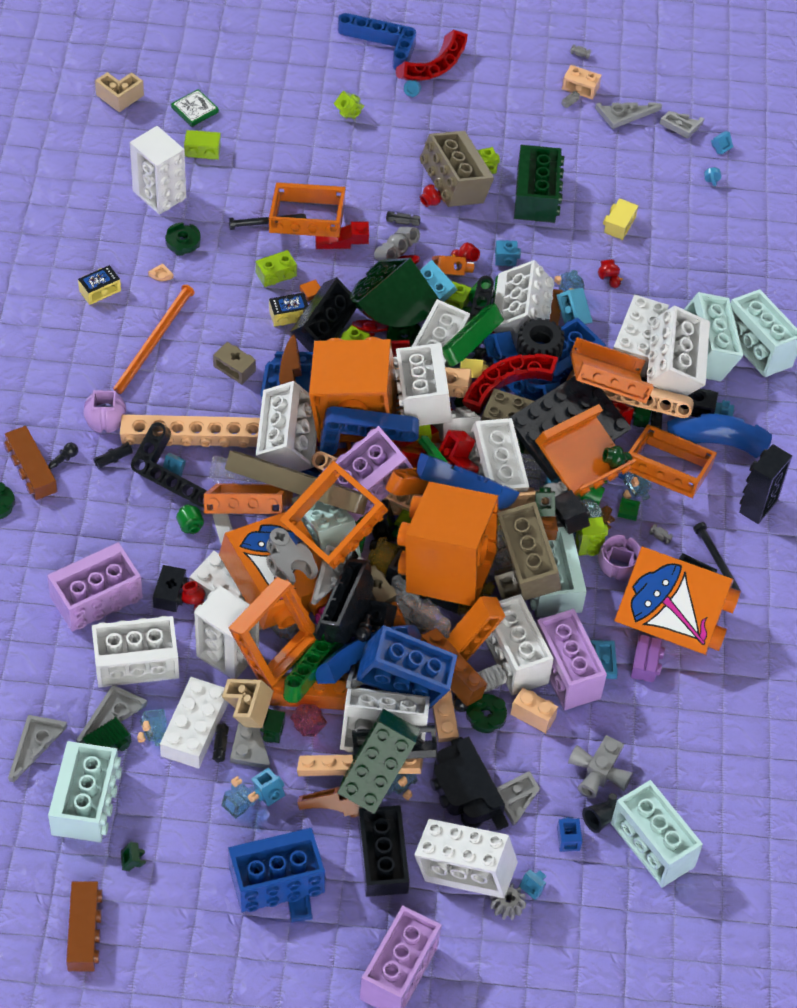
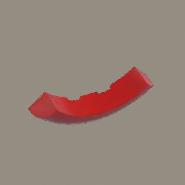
[396,30,468,81]
[462,353,558,414]

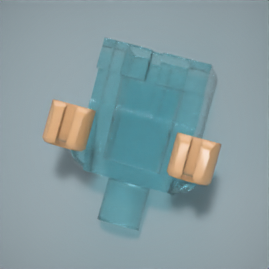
[554,270,585,292]
[623,472,652,500]
[137,709,167,746]
[386,774,418,800]
[221,776,259,819]

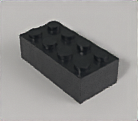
[290,277,357,352]
[739,444,792,524]
[358,805,410,897]

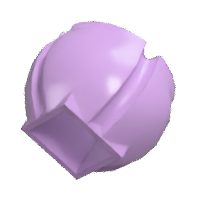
[83,390,126,433]
[598,535,641,581]

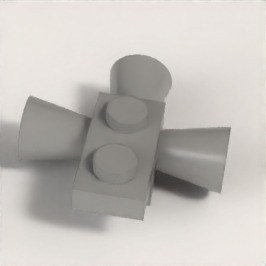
[568,735,633,799]

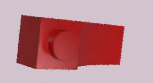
[315,222,369,249]

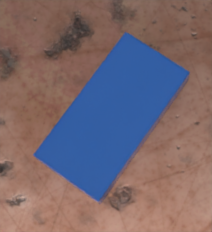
[288,895,313,922]

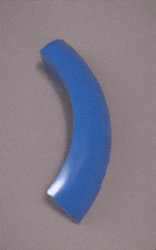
[484,331,560,401]
[667,414,772,458]
[417,453,520,510]
[316,625,421,684]

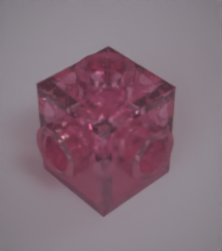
[290,704,327,737]

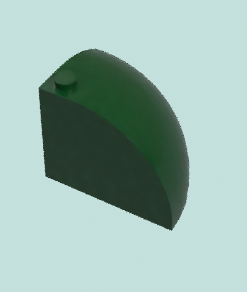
[350,258,440,327]

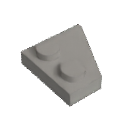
[659,111,705,138]
[497,771,540,825]

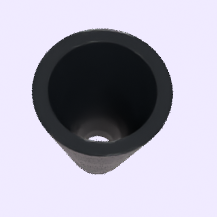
[582,793,618,833]

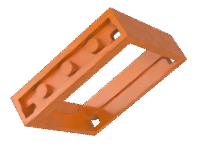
[269,182,346,237]
[628,424,717,499]
[279,460,388,570]
[204,483,293,514]
[228,577,316,688]

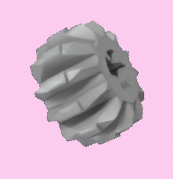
[477,664,507,693]
[490,883,526,920]

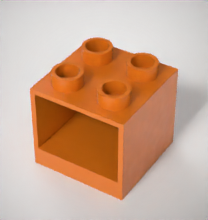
[309,337,398,443]
[397,482,498,606]

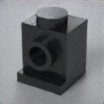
[369,600,398,631]

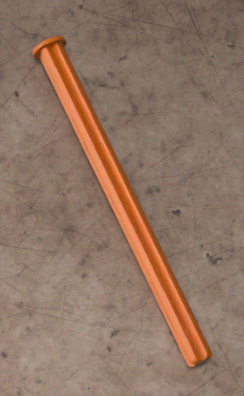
[113,285,195,394]

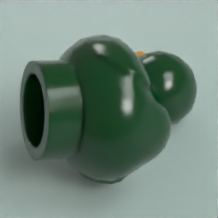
[602,446,632,469]

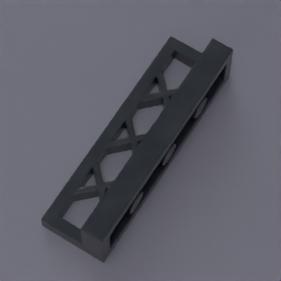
[352,725,438,760]

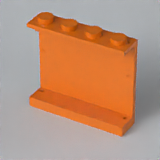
[570,337,654,403]
[535,404,637,497]

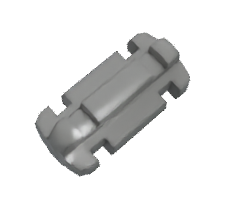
[570,45,591,59]
[561,91,580,108]
[649,524,673,544]

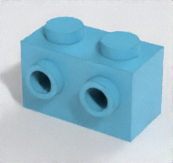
[420,260,457,302]
[556,288,593,325]

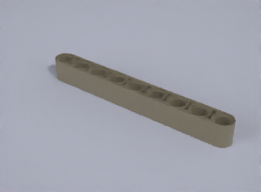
[225,450,368,515]

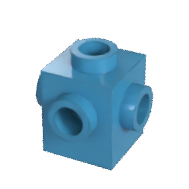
[495,240,521,266]
[251,768,286,807]

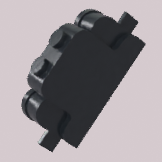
[313,550,376,644]
[430,736,509,830]

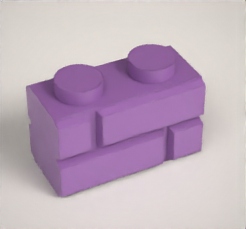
[631,635,665,683]

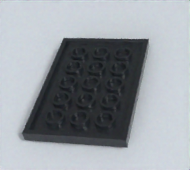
[508,376,632,482]

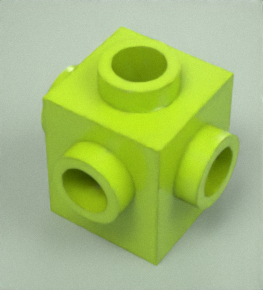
[334,91,364,119]
[477,147,500,174]

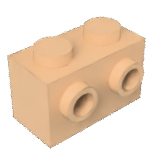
[562,65,602,100]
[511,688,558,733]

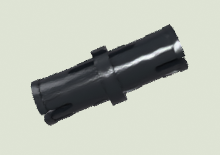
[93,442,133,469]

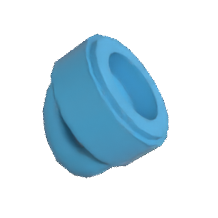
[404,80,421,97]
[704,167,722,186]

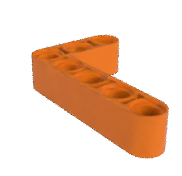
[385,468,428,496]

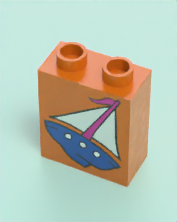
[219,511,334,630]
[614,546,741,655]

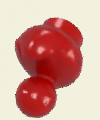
[419,184,445,207]
[450,242,480,262]
[598,259,623,288]
[182,581,205,610]

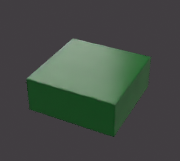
[617,498,640,521]

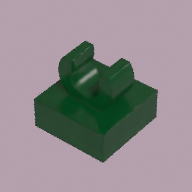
[121,842,146,871]

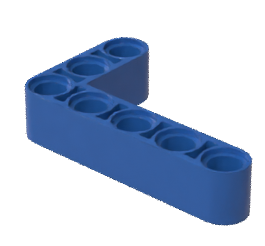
[338,13,416,70]
[320,406,419,455]

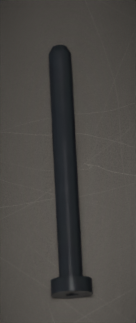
[229,214,306,230]
[693,522,741,591]

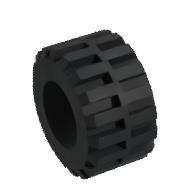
[516,318,565,361]

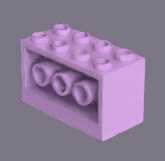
[322,426,413,522]
[47,542,143,632]
[536,609,607,710]
[360,905,442,1008]

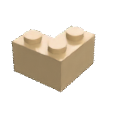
[95,72,144,112]
[222,679,273,728]

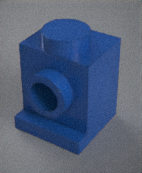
[557,817,582,852]

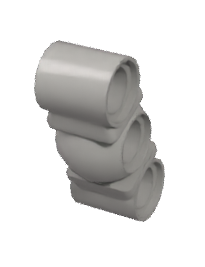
[374,227,420,261]

